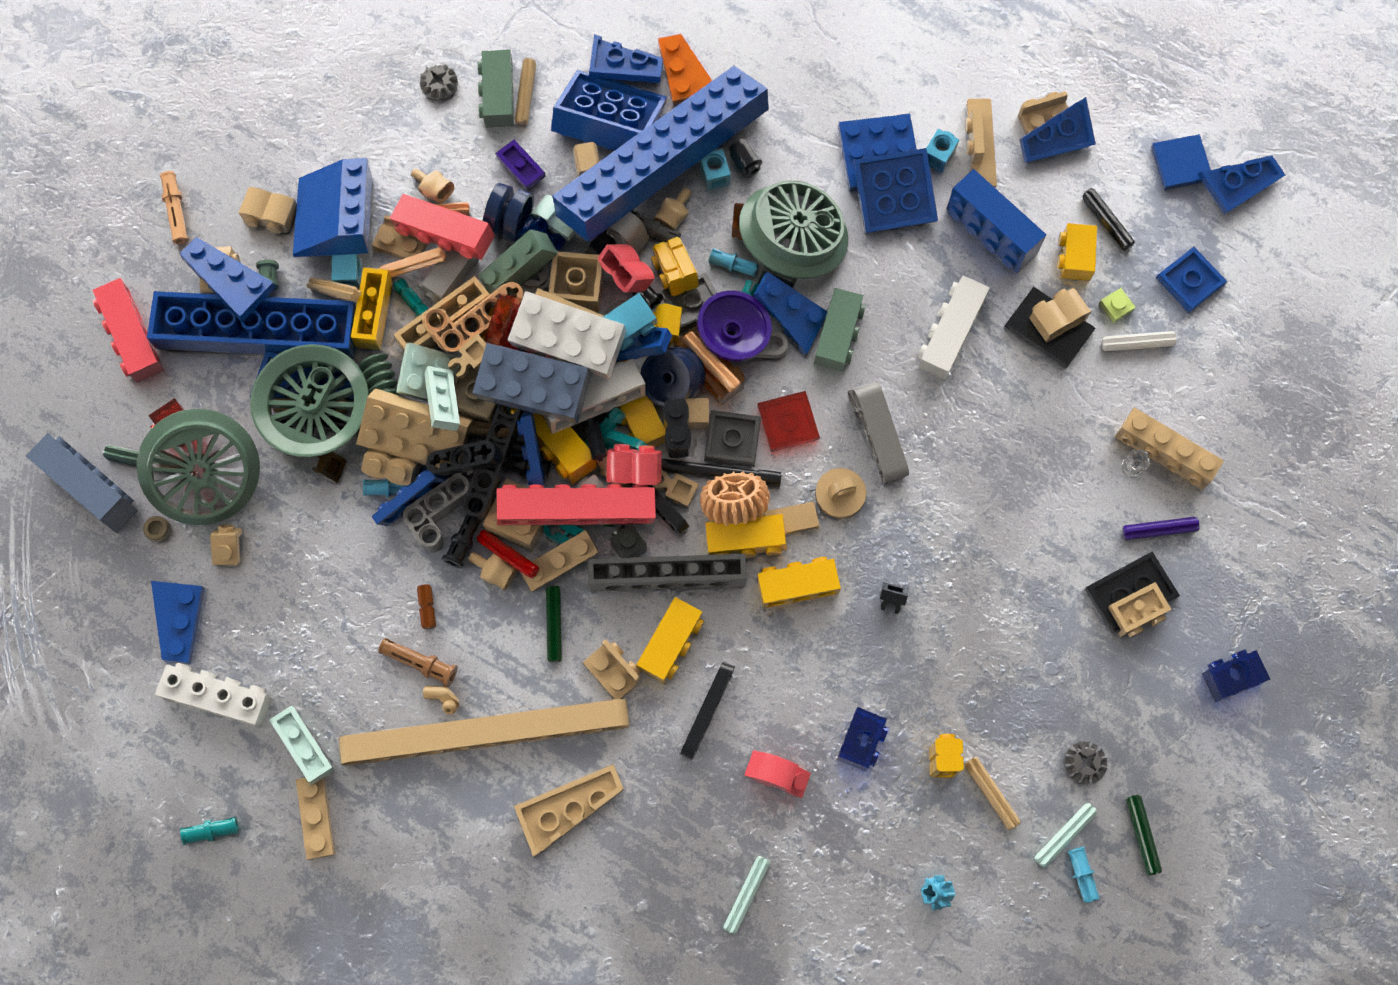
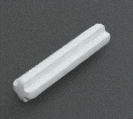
[1101,331,1176,352]

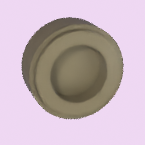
[143,516,171,543]

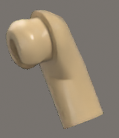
[423,686,459,714]

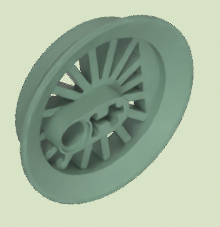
[739,180,849,279]
[250,344,369,457]
[137,409,260,525]

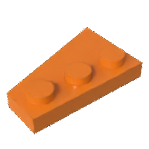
[658,34,712,105]

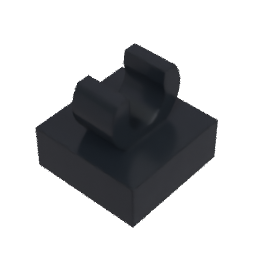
[880,582,908,614]

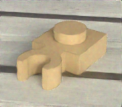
[448,333,486,379]
[652,470,699,508]

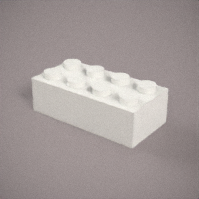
[508,291,627,379]

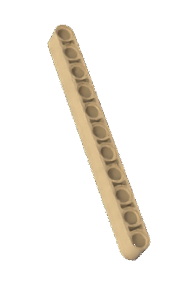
[339,699,630,765]

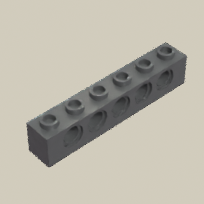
[588,554,747,591]

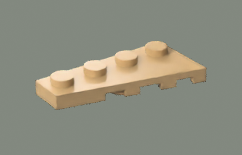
[514,764,624,857]

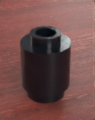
[729,139,762,176]

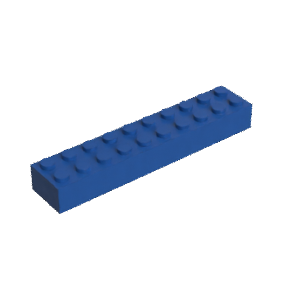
[552,66,769,242]

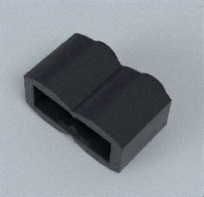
[663,399,691,458]

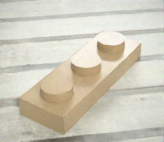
[521,530,600,592]
[296,777,335,860]

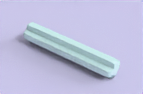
[1034,803,1097,868]
[724,856,770,934]

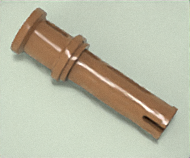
[378,638,458,687]

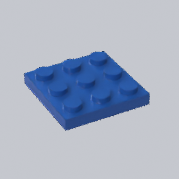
[838,113,917,192]
[853,148,938,234]

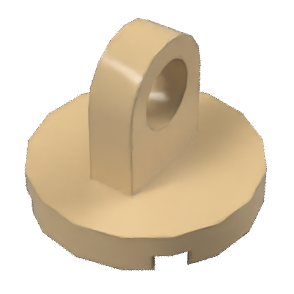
[815,468,867,519]

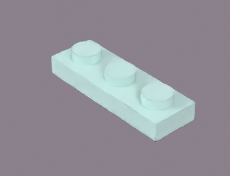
[425,366,460,431]
[270,705,334,785]

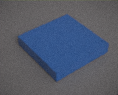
[1151,134,1211,190]
[1156,246,1228,314]

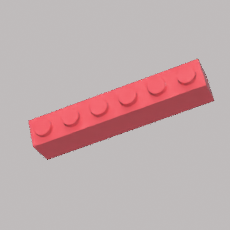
[497,484,656,525]

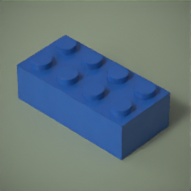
[946,169,1047,273]

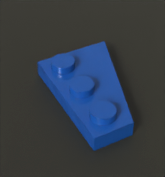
[1019,97,1096,163]
[754,272,828,355]

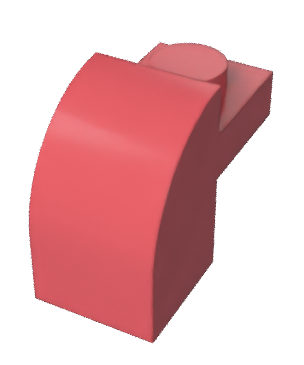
[744,750,811,798]

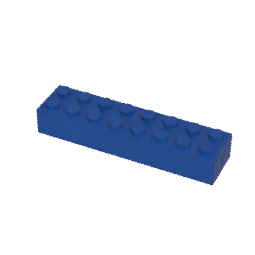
[147,291,356,359]

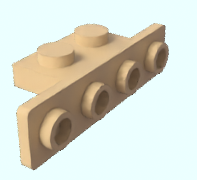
[965,98,997,188]

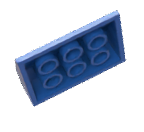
[551,70,667,150]
[293,158,372,257]

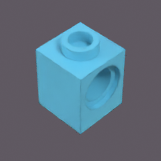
[926,129,960,173]
[699,149,731,191]
[332,254,361,289]

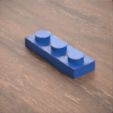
[517,411,546,488]

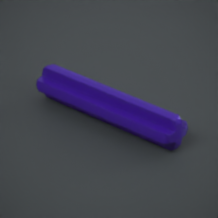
[1122,517,1200,540]

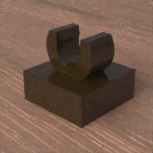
[312,452,347,484]

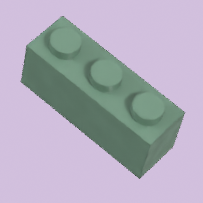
[477,50,514,127]
[478,229,558,298]
[814,288,866,372]

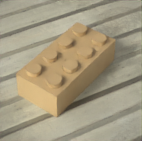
[356,388,473,468]

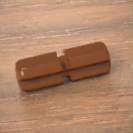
[417,584,436,629]

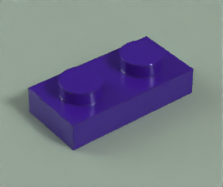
[495,139,546,191]

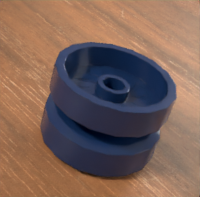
[483,182,534,244]
[640,346,705,406]

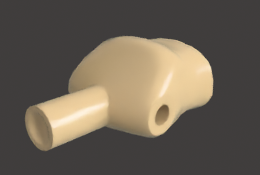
[411,168,454,204]
[653,188,692,231]
[468,552,517,591]

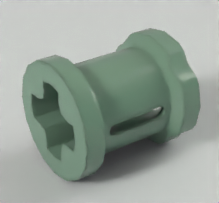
[256,259,279,291]

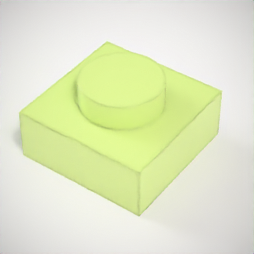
[1099,288,1135,323]

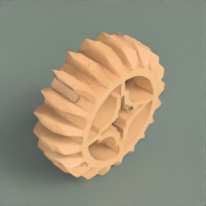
[700,471,770,526]

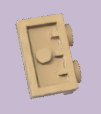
[1018,91,1068,135]
[1108,582,1172,638]
[583,639,641,700]

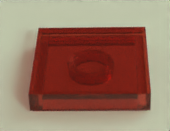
[757,391,820,452]

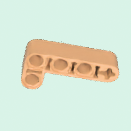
[422,282,523,352]

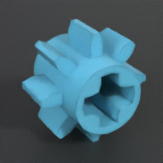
[921,875,956,910]

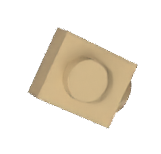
[210,524,242,565]

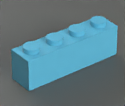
[603,293,658,351]

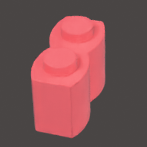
[598,244,655,293]
[606,444,662,485]

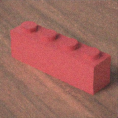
[390,194,495,260]
[93,278,164,383]

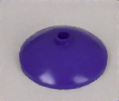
[697,290,772,361]

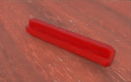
[477,530,539,579]

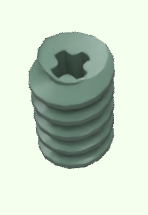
[359,354,399,395]

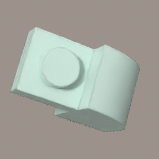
[529,195,575,241]

